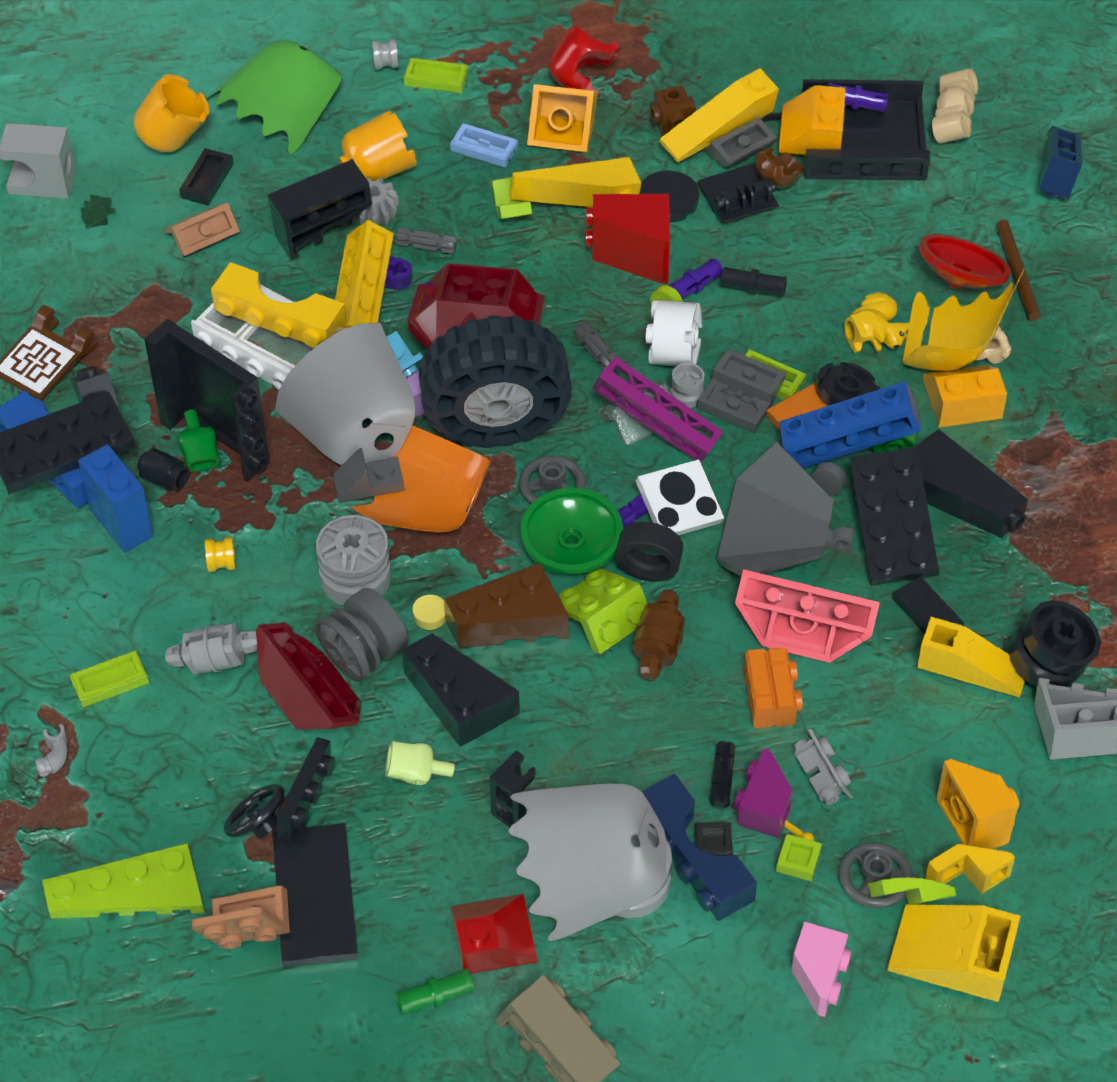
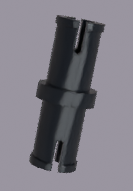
[721,267,787,297]

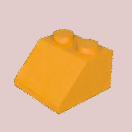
[527,84,598,152]
[779,85,846,155]
[922,365,1007,427]
[936,759,1019,849]

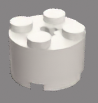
[646,300,702,366]

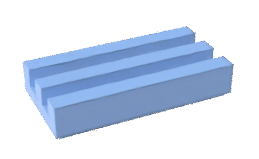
[450,123,518,168]

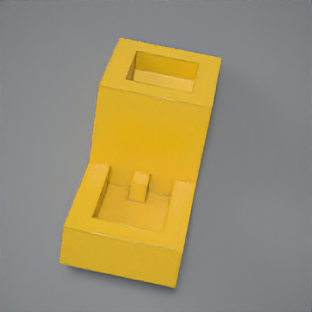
[925,844,1015,894]

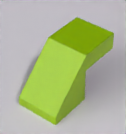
[489,177,532,219]

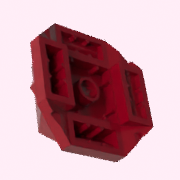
[408,263,545,349]

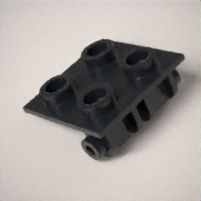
[697,164,779,224]

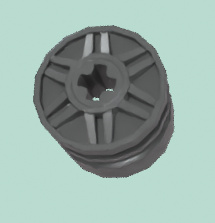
[315,588,408,682]

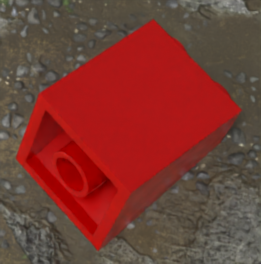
[586,194,670,284]

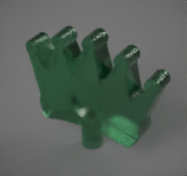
[80,194,116,229]

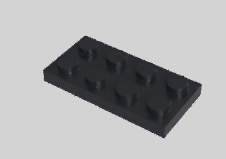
[0,392,136,495]
[850,446,939,586]

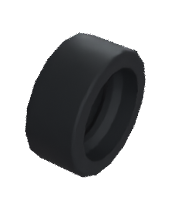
[616,522,683,582]

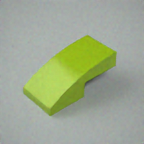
[868,877,956,905]

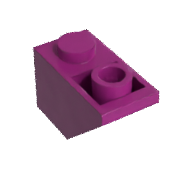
[734,748,793,838]

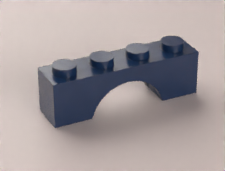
[642,774,757,921]

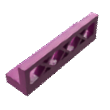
[592,356,723,463]

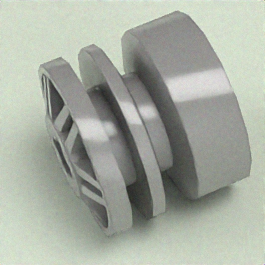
[316,515,391,605]

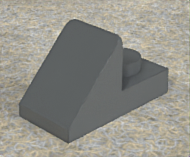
[333,448,405,503]

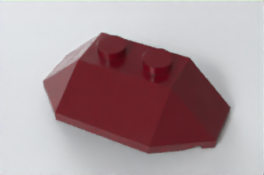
[256,622,361,729]

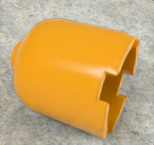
[133,74,210,153]
[338,110,417,181]

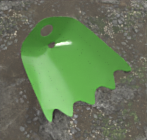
[206,39,343,155]

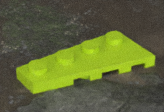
[42,843,205,919]

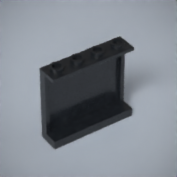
[802,79,930,181]
[144,319,270,482]

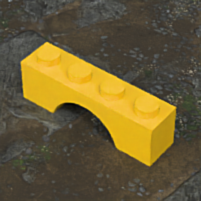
[211,262,346,347]

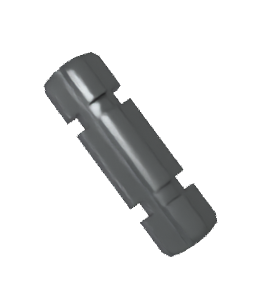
[396,227,457,254]
[575,322,618,372]

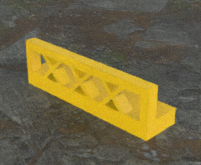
[335,220,394,329]

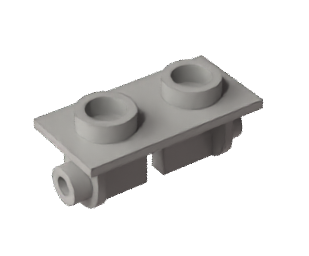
[794,728,853,805]

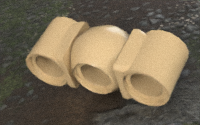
[932,68,978,144]

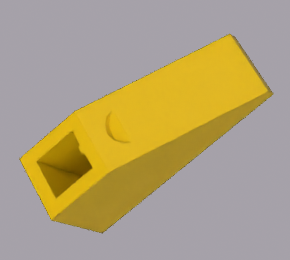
[917,617,1025,698]

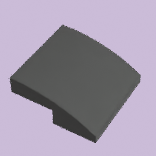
[702,117,777,167]
[697,348,786,433]

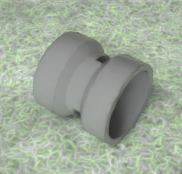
[671,362,705,408]

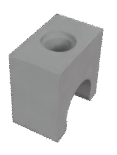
[0,123,76,199]

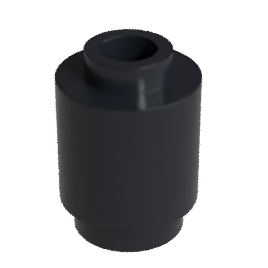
[137,448,189,491]

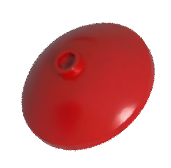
[919,234,1011,289]

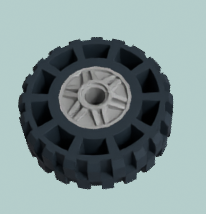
[419,315,572,448]

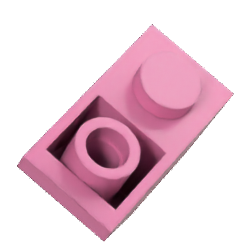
[792,922,852,1017]

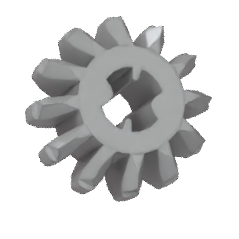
[352,177,399,226]

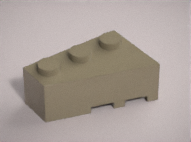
[495,975,620,1082]

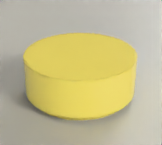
[412,595,446,630]

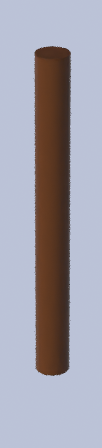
[996,220,1041,321]

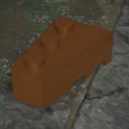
[444,563,569,648]

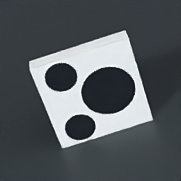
[636,460,724,535]

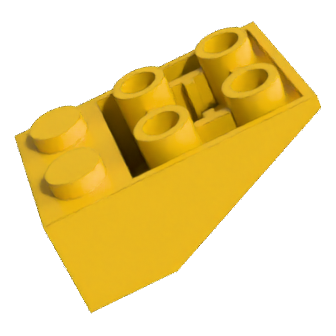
[887,904,1021,1002]

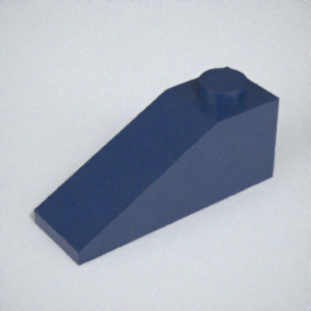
[1039,126,1082,199]

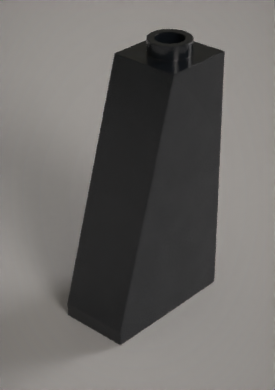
[917,429,1028,538]

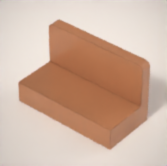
[164,202,240,256]

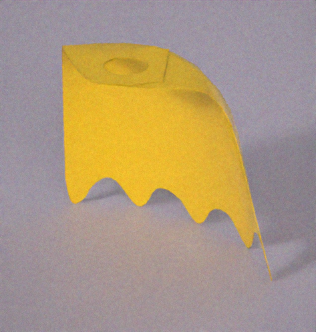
[903,268,1025,371]

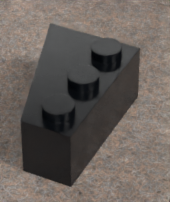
[402,633,520,747]

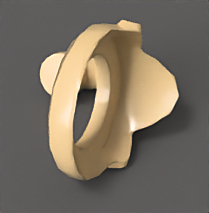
[976,327,1012,364]

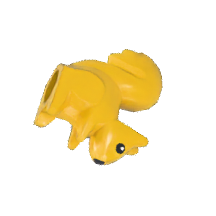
[844,292,911,353]

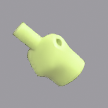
[385,740,455,785]

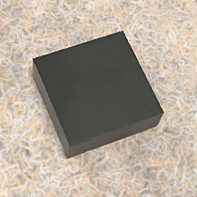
[694,822,733,856]

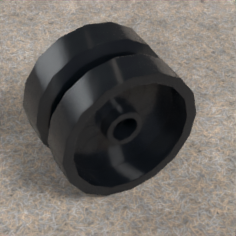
[1008,600,1101,687]

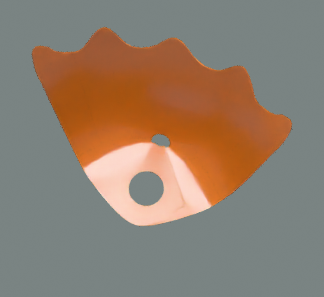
[352,425,492,532]

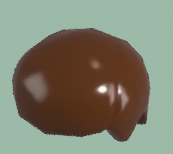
[755,147,804,189]

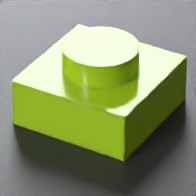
[776,834,822,882]

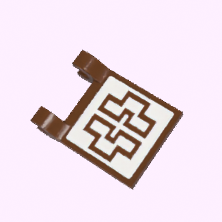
[0,305,98,401]

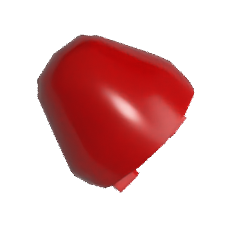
[548,24,620,96]

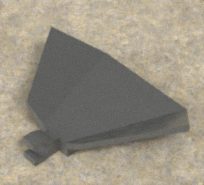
[717,442,854,576]

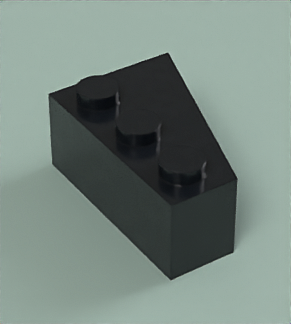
[268,159,372,261]

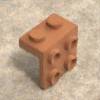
[191,885,290,949]

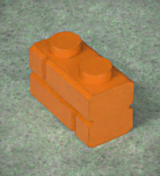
[744,647,803,729]

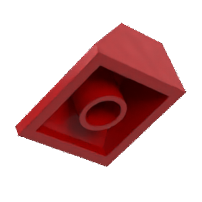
[450,894,538,974]

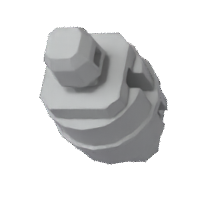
[165,623,257,674]

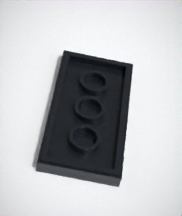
[272,823,358,968]

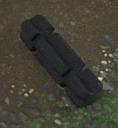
[710,741,736,808]

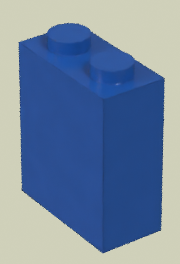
[78,444,153,553]

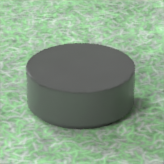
[812,462,847,495]

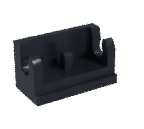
[490,750,535,828]

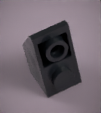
[71,366,120,410]

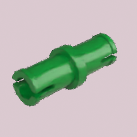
[395,969,475,1016]

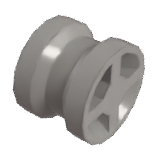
[372,39,398,70]

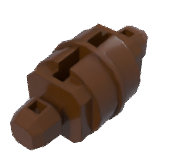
[633,589,685,680]

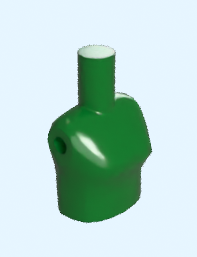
[177,410,220,472]

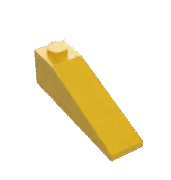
[660,68,779,163]
[509,157,641,207]

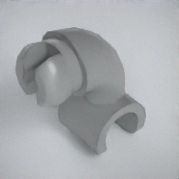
[35,724,68,777]

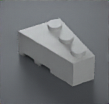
[1034,678,1117,760]

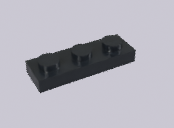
[277,737,335,843]

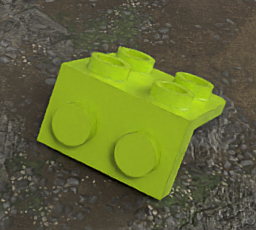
[559,569,647,654]

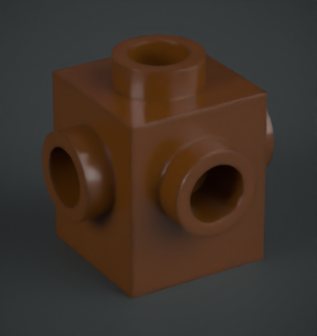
[650,86,696,137]

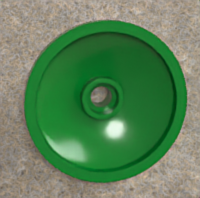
[521,488,623,574]

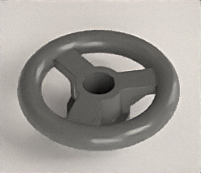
[519,455,586,504]
[839,842,913,909]

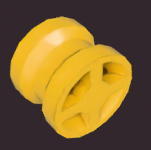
[205,537,236,573]

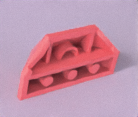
[735,569,880,663]

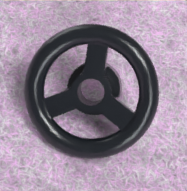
[224,784,284,838]

